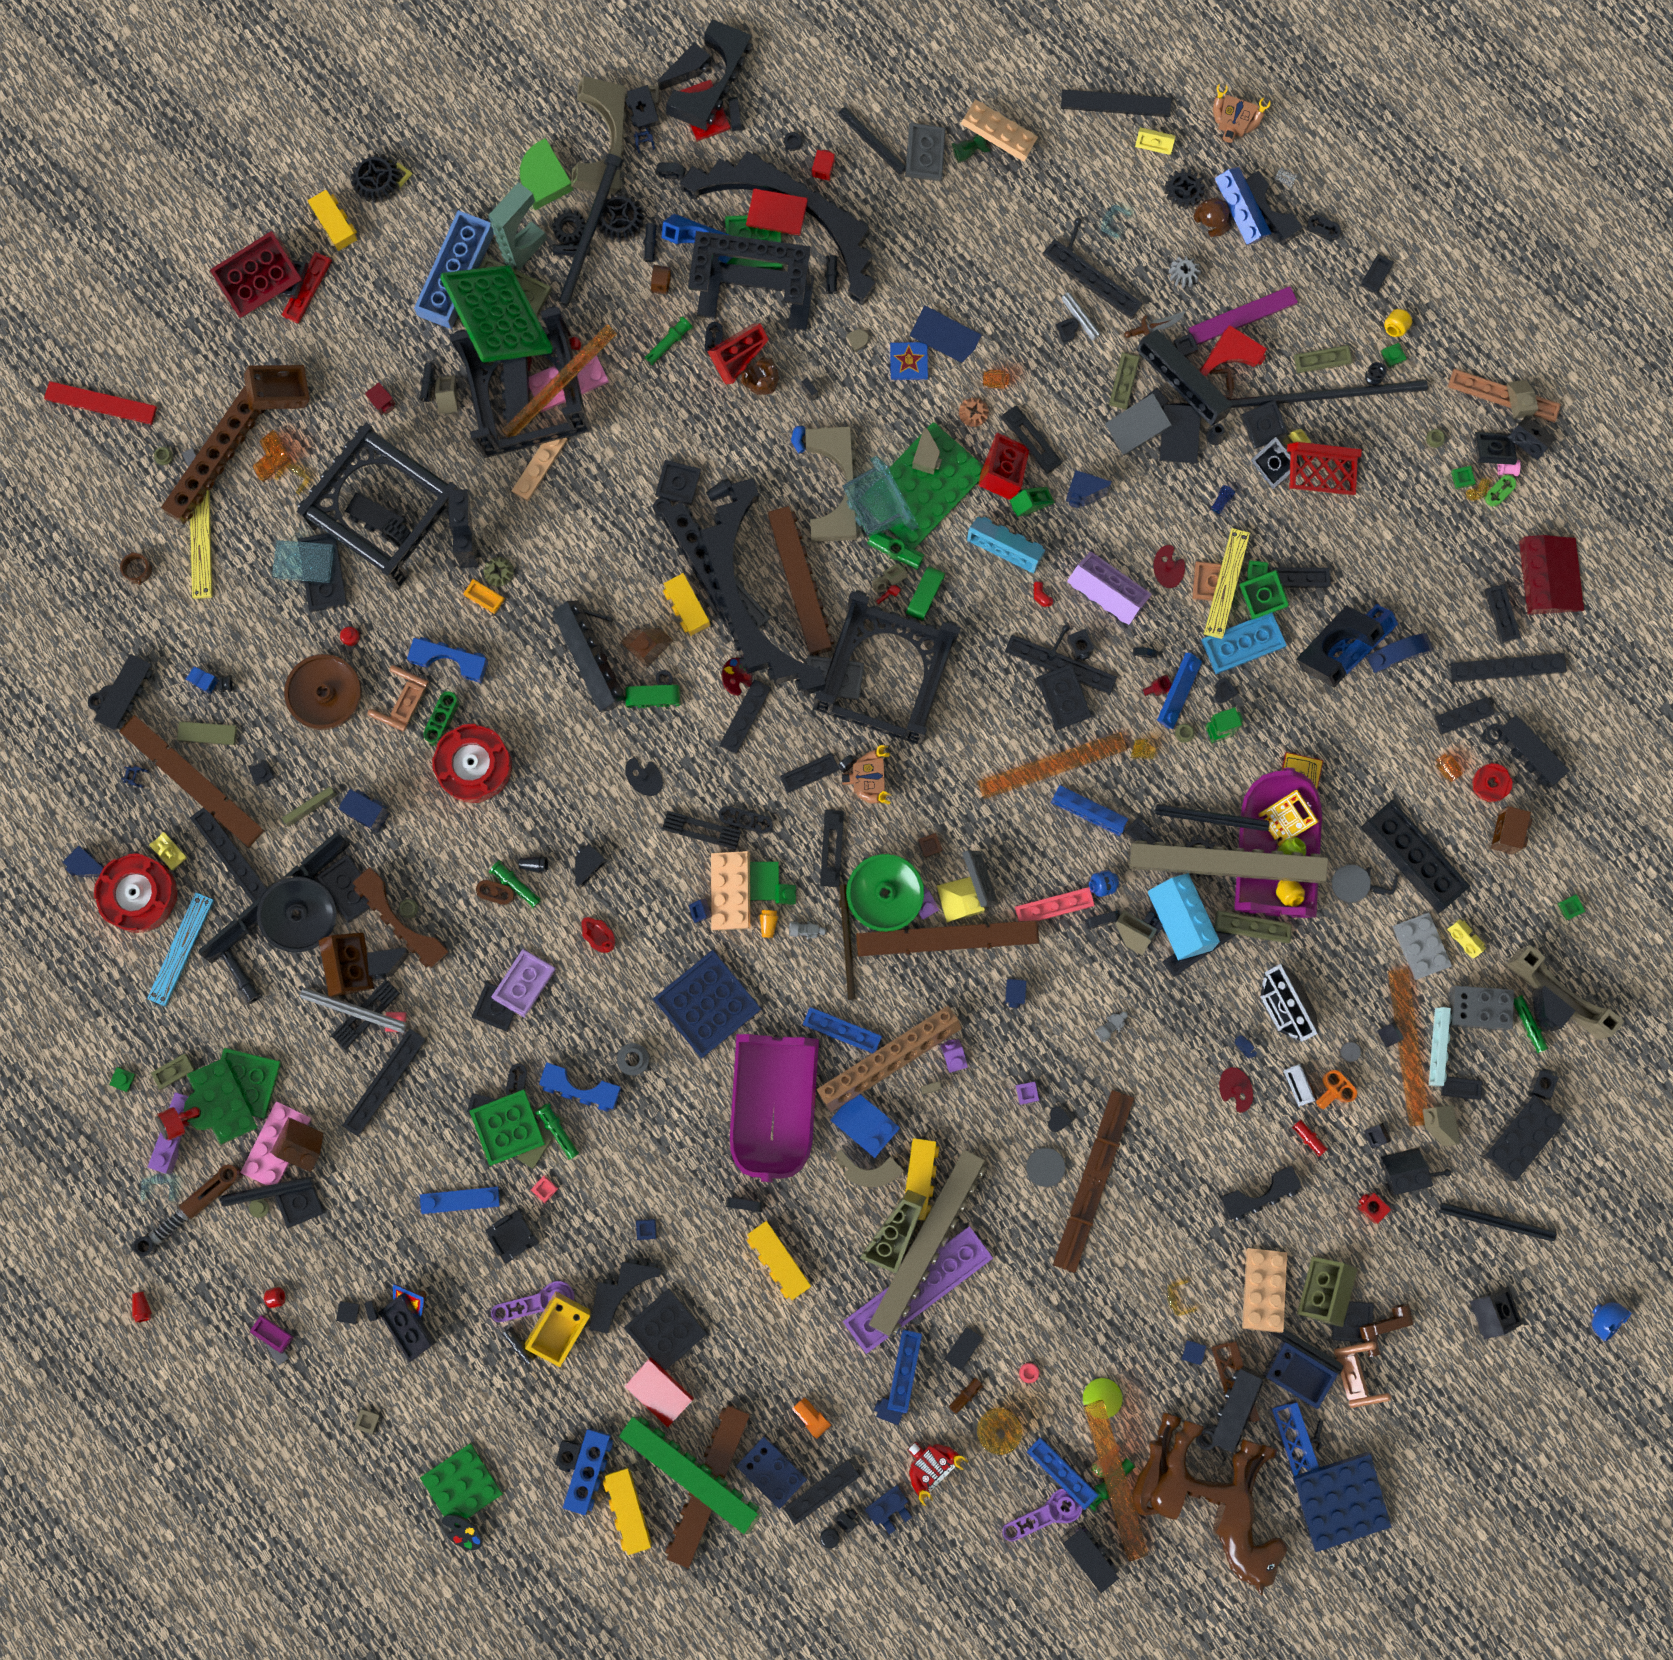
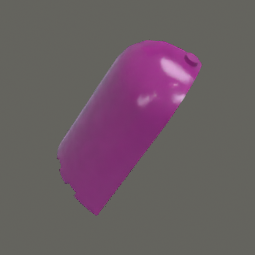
[1234,767,1322,918]
[730,1034,819,1182]

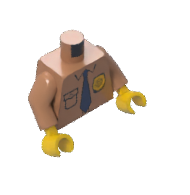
[1213,83,1271,143]
[842,745,892,805]

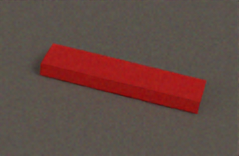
[282,252,332,324]

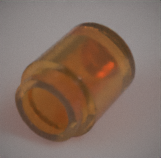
[983,369,1010,389]
[1435,753,1463,782]

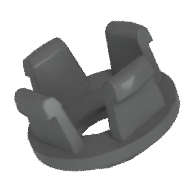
[617,1043,649,1076]

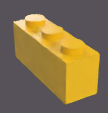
[307,190,357,251]
[662,573,710,636]

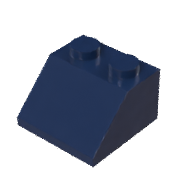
[1065,470,1112,508]

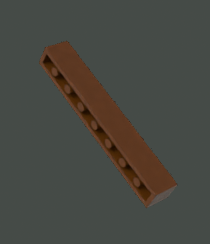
[768,506,834,656]
[665,1404,751,1569]

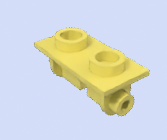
[1447,919,1486,958]

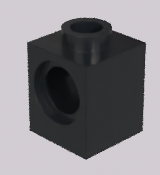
[1066,629,1094,661]
[1528,1068,1559,1100]
[555,1439,582,1472]

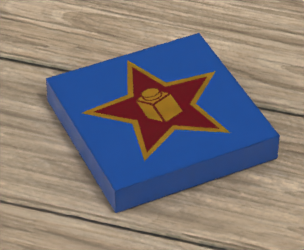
[890,342,928,380]

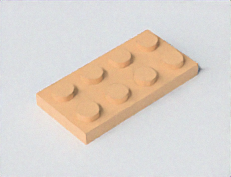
[961,99,1038,162]
[711,851,751,930]
[1242,1248,1287,1333]

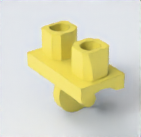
[149,832,187,870]

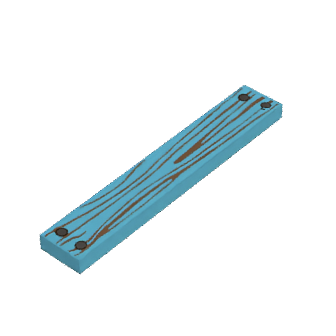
[147,892,214,1006]

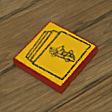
[1281,752,1323,790]

